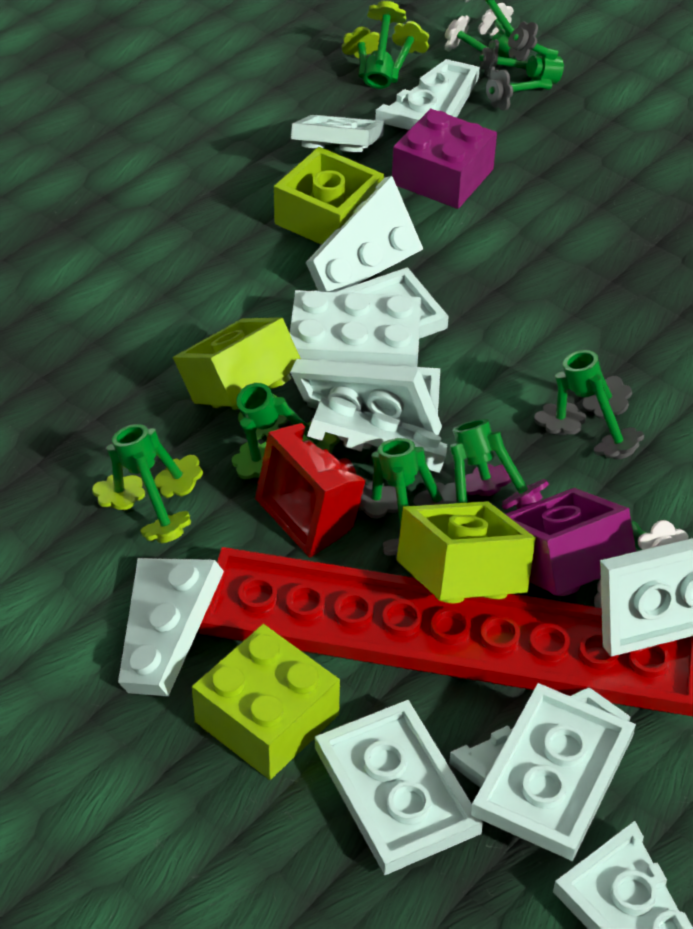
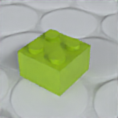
[274,147,384,245]
[173,317,301,410]
[397,501,536,603]
[192,624,340,780]

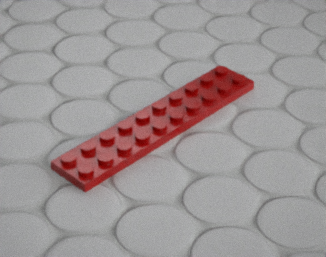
[199,547,693,717]

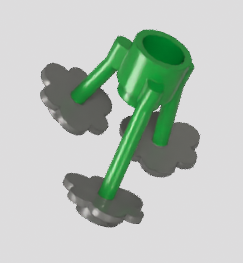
[479,22,564,110]
[534,350,645,460]
[358,438,456,560]

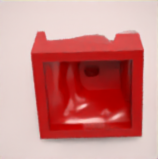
[255,423,366,558]

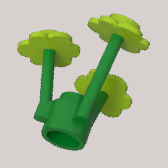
[342,1,429,89]
[92,424,203,543]

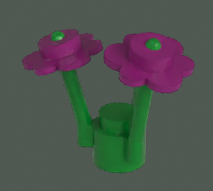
[450,419,549,510]

